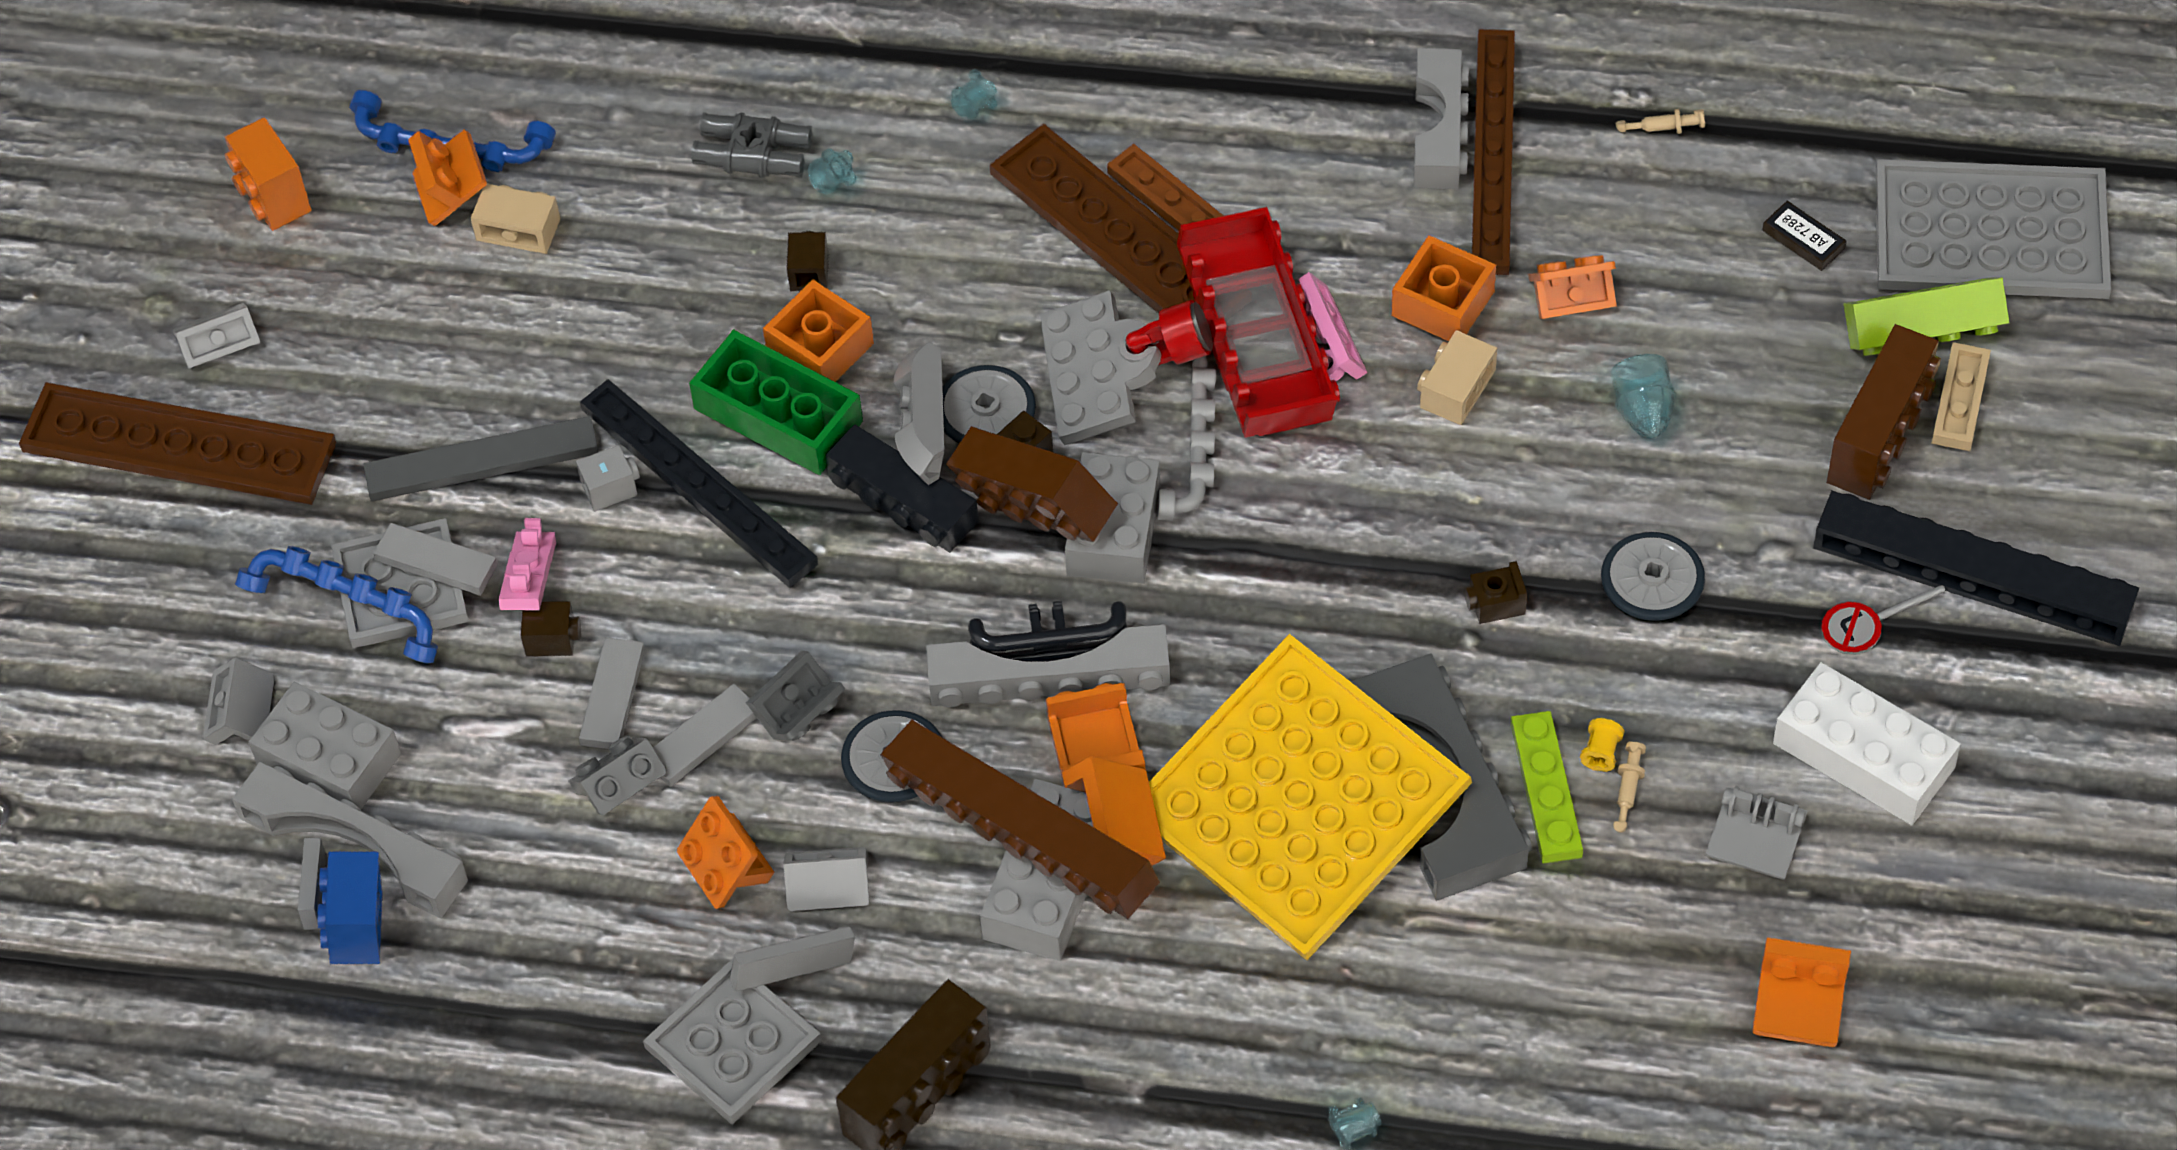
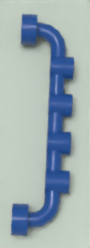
[349,90,556,172]
[235,546,438,663]

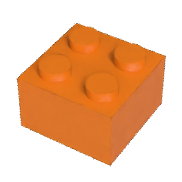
[225,117,311,231]
[1391,235,1496,341]
[763,279,874,382]

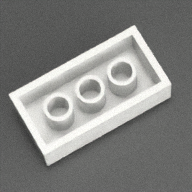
[1773,662,1961,825]

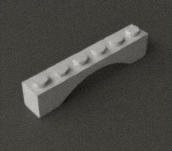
[926,624,1170,707]
[232,762,468,919]

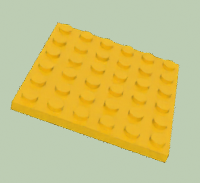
[1149,634,1472,960]

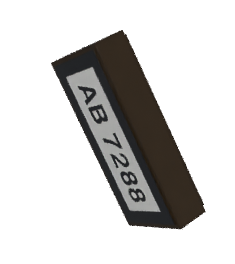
[1762,200,1847,271]

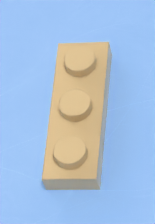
[1931,342,1991,451]

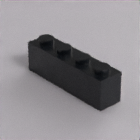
[826,424,979,553]

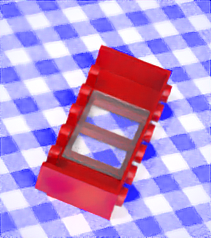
[1177,207,1340,438]

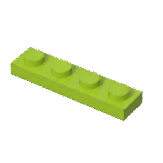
[1510,711,1583,864]

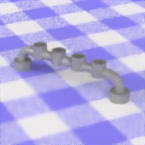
[1157,356,1216,521]

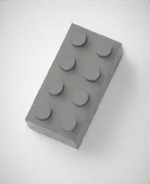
[980,779,1093,962]

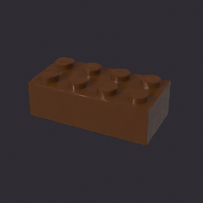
[1826,324,1941,500]
[946,426,1118,542]

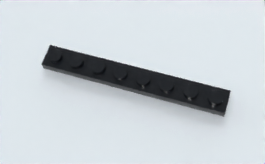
[580,379,818,588]

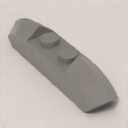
[893,342,944,485]

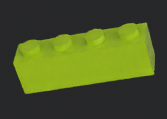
[1843,277,2010,356]

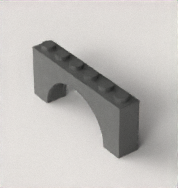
[1350,653,1532,901]

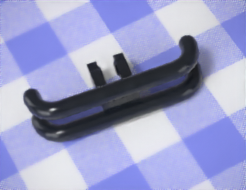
[968,601,1127,662]

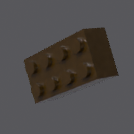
[835,979,991,1150]

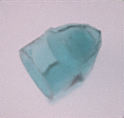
[1610,354,1676,439]

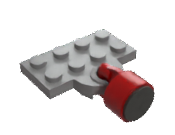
[1040,290,1213,445]

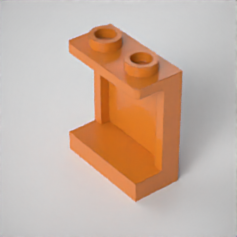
[1046,683,1146,793]
[1062,756,1166,866]

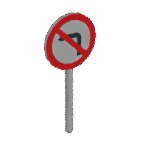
[1821,585,1945,655]

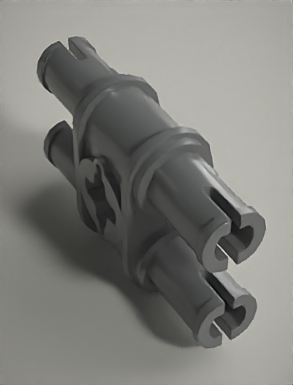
[691,112,813,178]

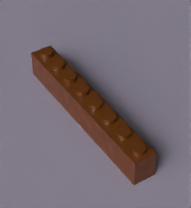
[880,719,1160,919]

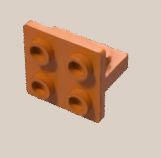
[408,130,487,226]
[1528,255,1617,319]
[677,796,775,909]

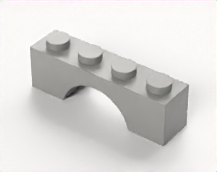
[1414,48,1469,189]

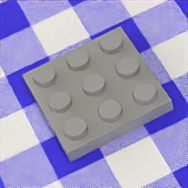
[331,518,469,649]
[643,958,822,1125]

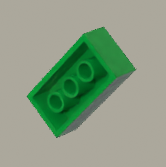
[689,329,863,476]

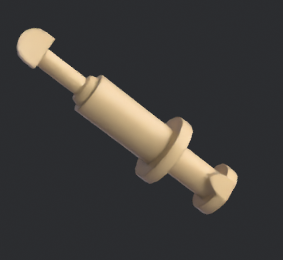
[1616,109,1705,134]
[1614,742,1646,833]

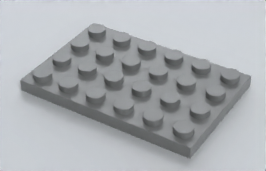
[1876,159,2111,299]

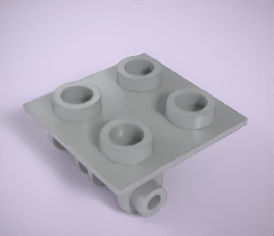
[1705,786,1808,880]

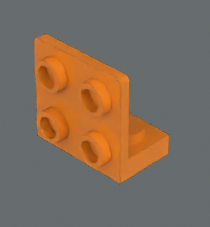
[1753,937,1851,1047]

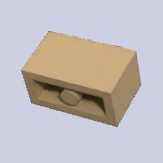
[471,184,561,254]
[1417,330,1497,425]

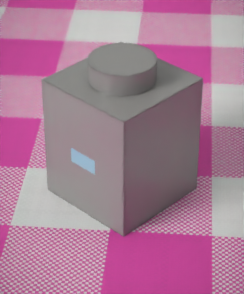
[576,445,640,512]

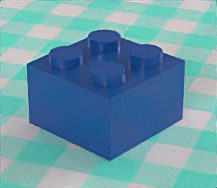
[318,852,383,964]

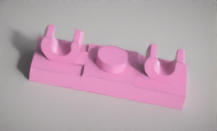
[1299,272,1367,381]
[499,518,556,610]

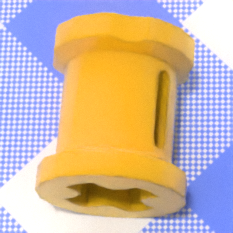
[1580,718,1624,772]

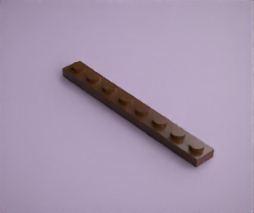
[1472,29,1515,275]

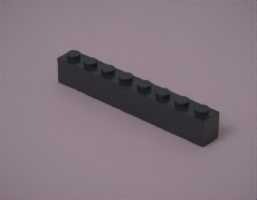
[1813,490,2140,647]

